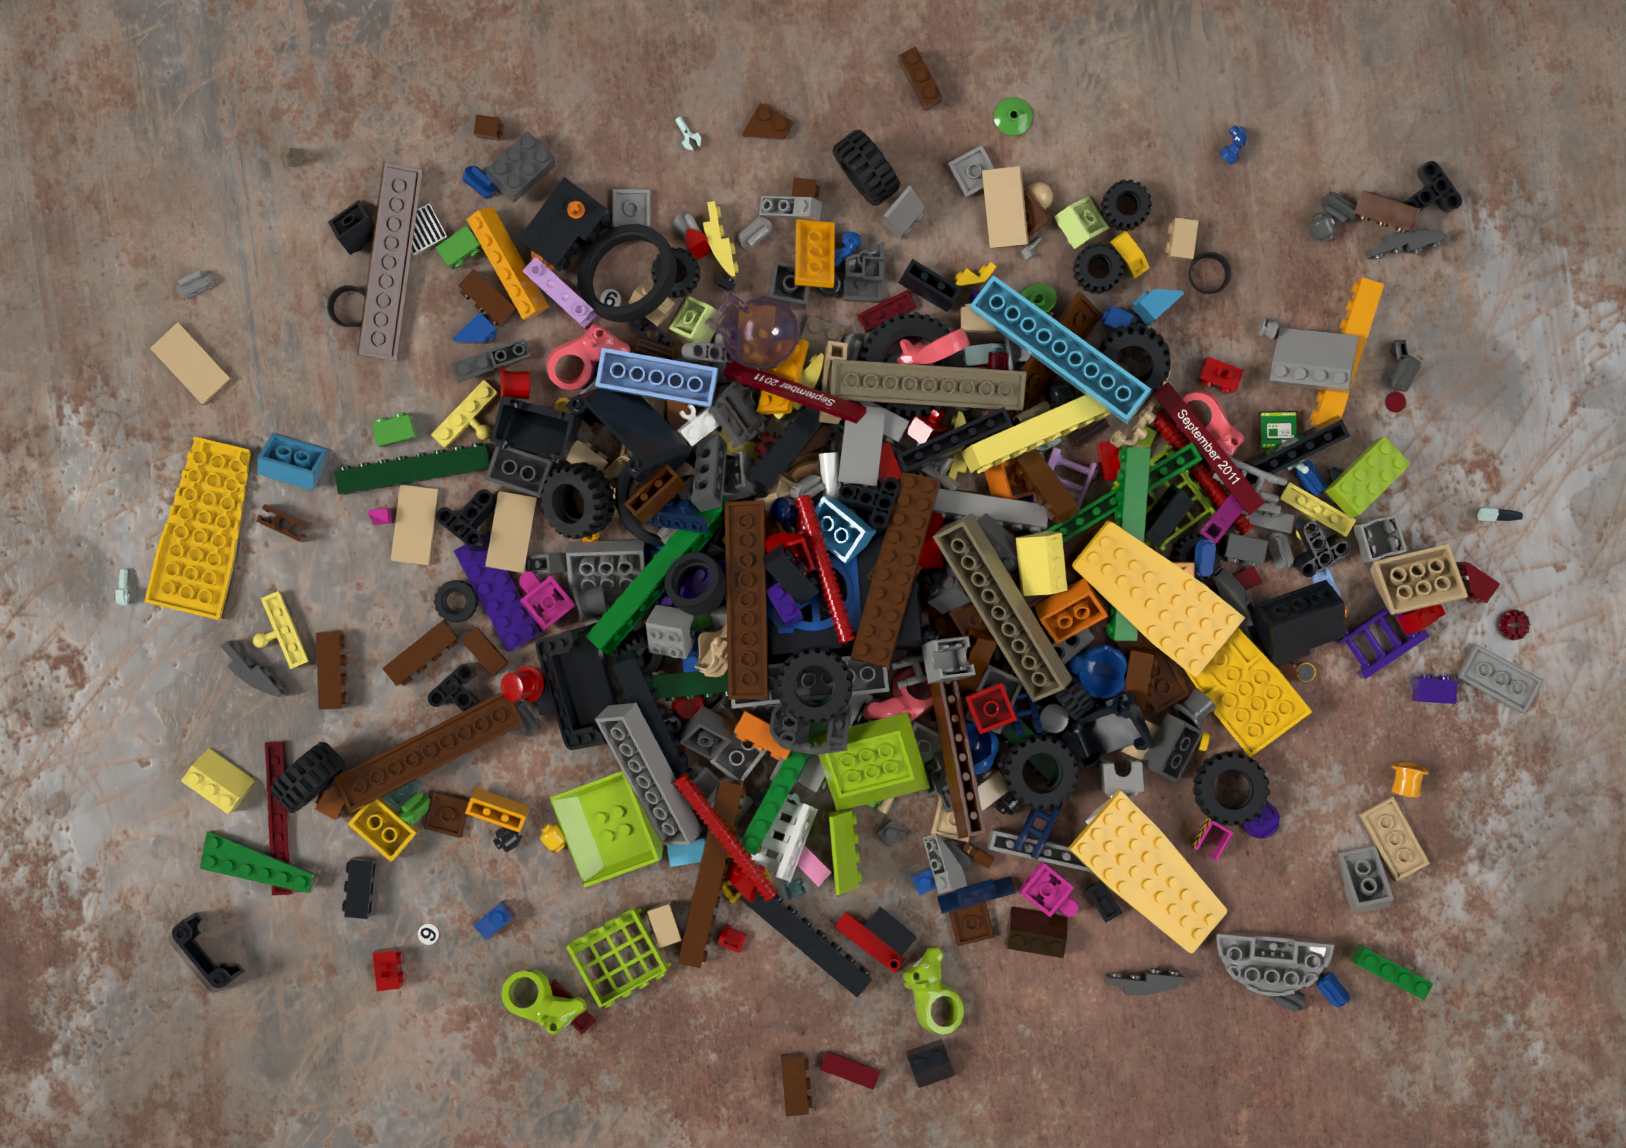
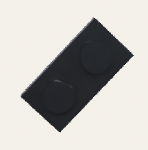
[1086,880,1122,923]

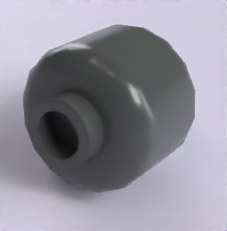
[1308,212,1337,242]

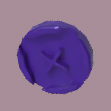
[1242,802,1280,839]

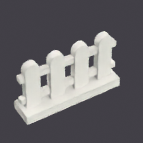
[751,798,818,882]

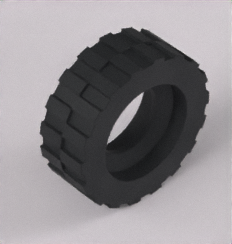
[434,580,478,623]

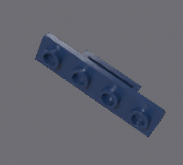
[645,498,709,534]
[937,876,1016,914]

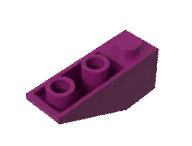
[1200,493,1244,545]

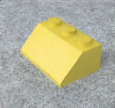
[1016,531,1067,596]
[181,748,256,814]

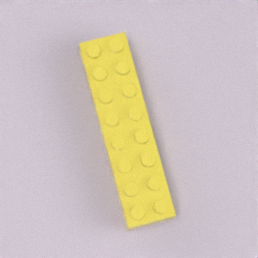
[961,395,1112,474]

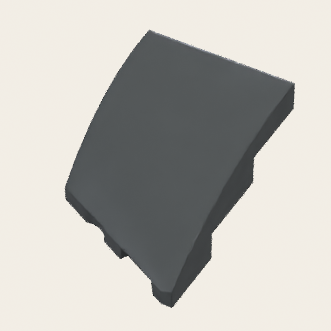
[843,242,884,303]
[925,751,953,813]

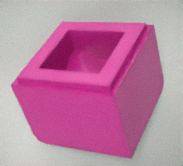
[368,508,392,525]

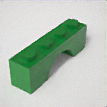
[1350,944,1433,1001]

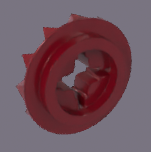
[1499,610,1531,640]

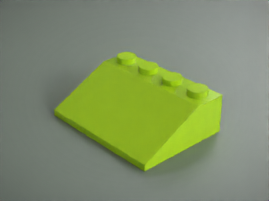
[829,808,862,895]

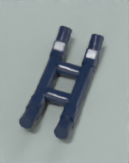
[1008,673,1043,737]
[1013,802,1063,860]

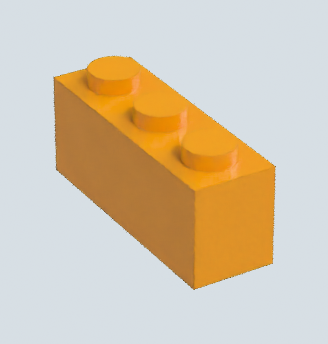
[465,787,529,833]

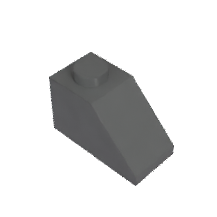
[526,553,568,574]

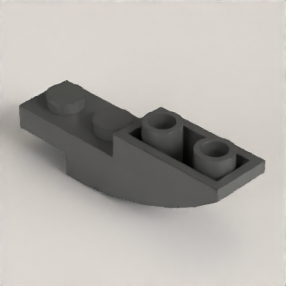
[1365,230,1447,260]
[451,338,531,383]
[1214,568,1257,642]
[220,641,287,697]
[1105,968,1185,996]

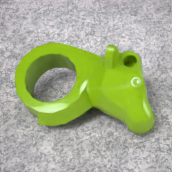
[903,947,964,1035]
[501,968,587,1035]

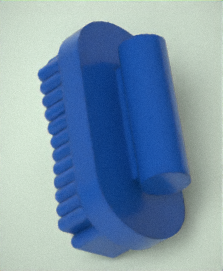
[463,165,498,199]
[1295,460,1329,496]
[1194,539,1216,577]
[1316,972,1350,1008]

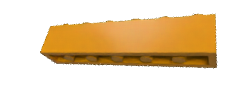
[466,207,549,320]

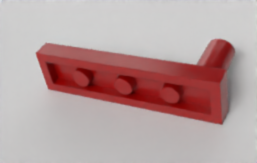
[834,911,906,973]

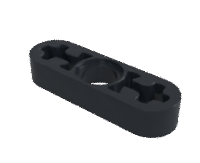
[630,317,675,348]

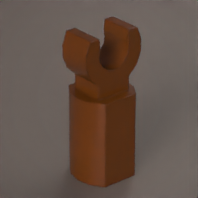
[961,842,995,868]

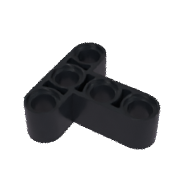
[1403,161,1462,213]
[839,477,900,535]
[436,489,497,552]
[1293,515,1350,577]
[428,663,481,712]

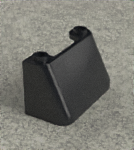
[490,396,583,464]
[1061,691,1153,770]
[169,912,245,993]

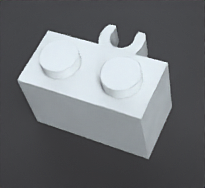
[676,404,720,447]

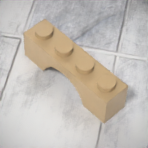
[819,341,848,424]

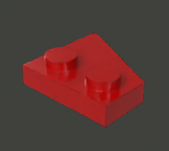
[725,858,766,903]

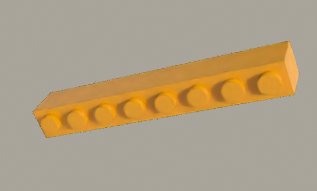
[1310,277,1385,426]

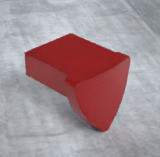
[685,229,712,261]
[717,924,747,953]

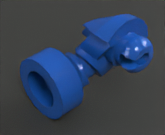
[1219,126,1247,165]
[834,232,862,267]

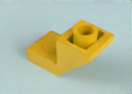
[1110,231,1150,279]
[954,262,997,288]

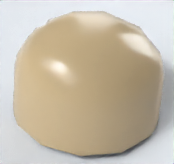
[1024,181,1053,210]

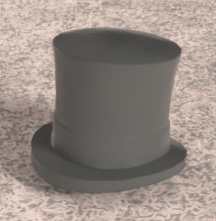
[573,585,607,622]
[1173,689,1216,730]
[706,694,743,725]
[1030,701,1068,736]

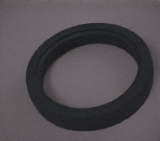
[577,224,677,323]
[615,452,696,547]

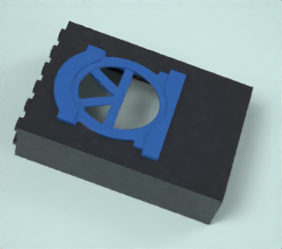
[767,533,924,663]

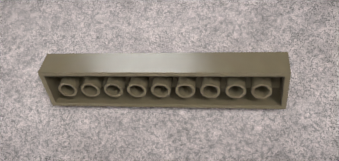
[933,513,1072,702]

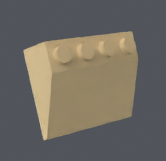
[1370,544,1468,615]

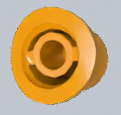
[1391,761,1429,797]

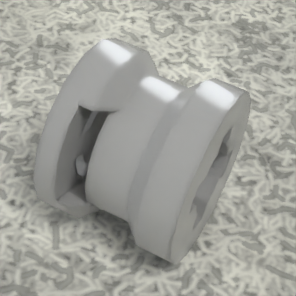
[1257,317,1279,340]

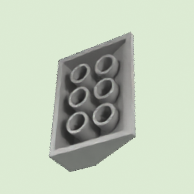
[1270,328,1358,393]
[566,540,646,603]

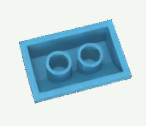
[1131,289,1184,326]
[258,433,328,490]
[803,496,876,563]

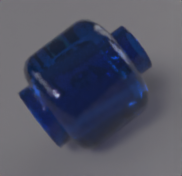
[771,497,799,523]

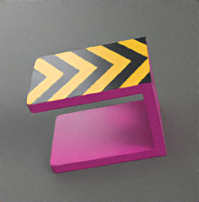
[1191,817,1233,862]

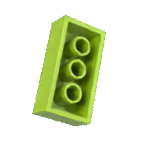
[1325,436,1411,519]

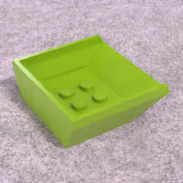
[813,712,930,811]
[549,770,664,888]

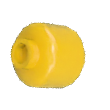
[540,823,567,852]

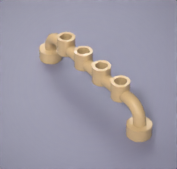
[1110,359,1172,448]

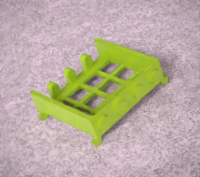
[1109,444,1216,551]
[566,907,672,1008]

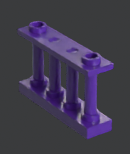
[1335,606,1429,679]

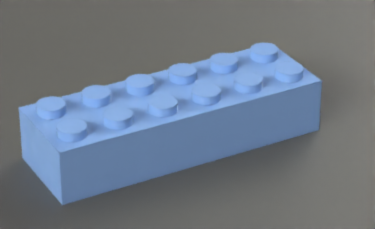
[595,348,719,408]

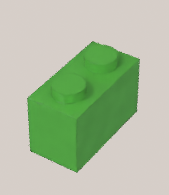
[435,226,482,269]
[372,412,418,447]

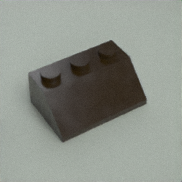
[1004,907,1068,958]

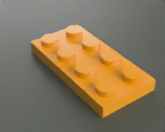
[795,219,835,288]
[757,339,809,414]

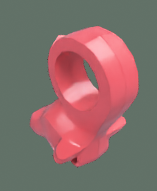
[546,323,631,390]
[897,328,970,365]
[1175,390,1244,472]
[863,667,933,722]

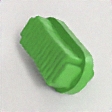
[398,792,430,826]

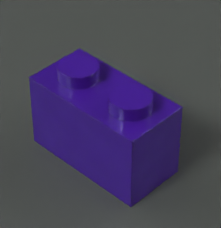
[766,582,805,628]
[1412,674,1458,704]

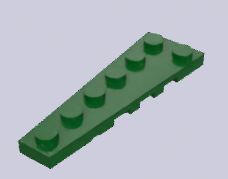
[200,831,315,893]

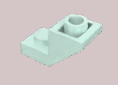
[962,343,1008,367]

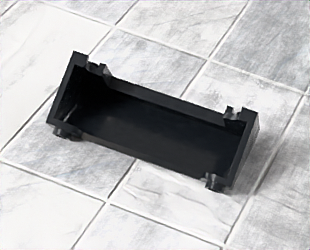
[565,388,691,485]
[535,622,618,750]

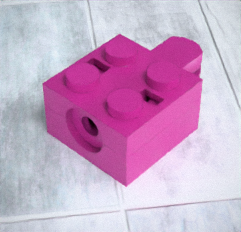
[519,572,575,632]
[1018,861,1078,917]

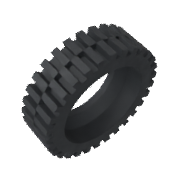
[860,312,965,419]

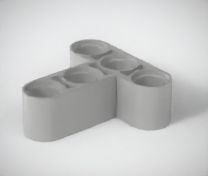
[681,327,740,384]

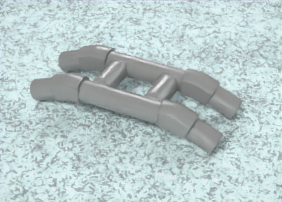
[1213,455,1287,503]
[891,654,928,689]

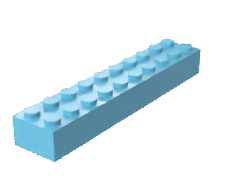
[970,275,1151,424]

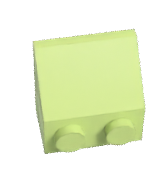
[1054,196,1109,249]
[669,295,725,343]

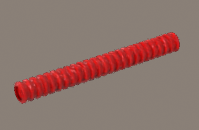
[1153,410,1254,536]
[794,495,856,644]
[674,773,778,901]

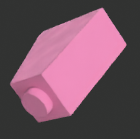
[797,843,832,887]

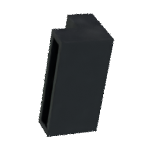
[864,905,917,956]

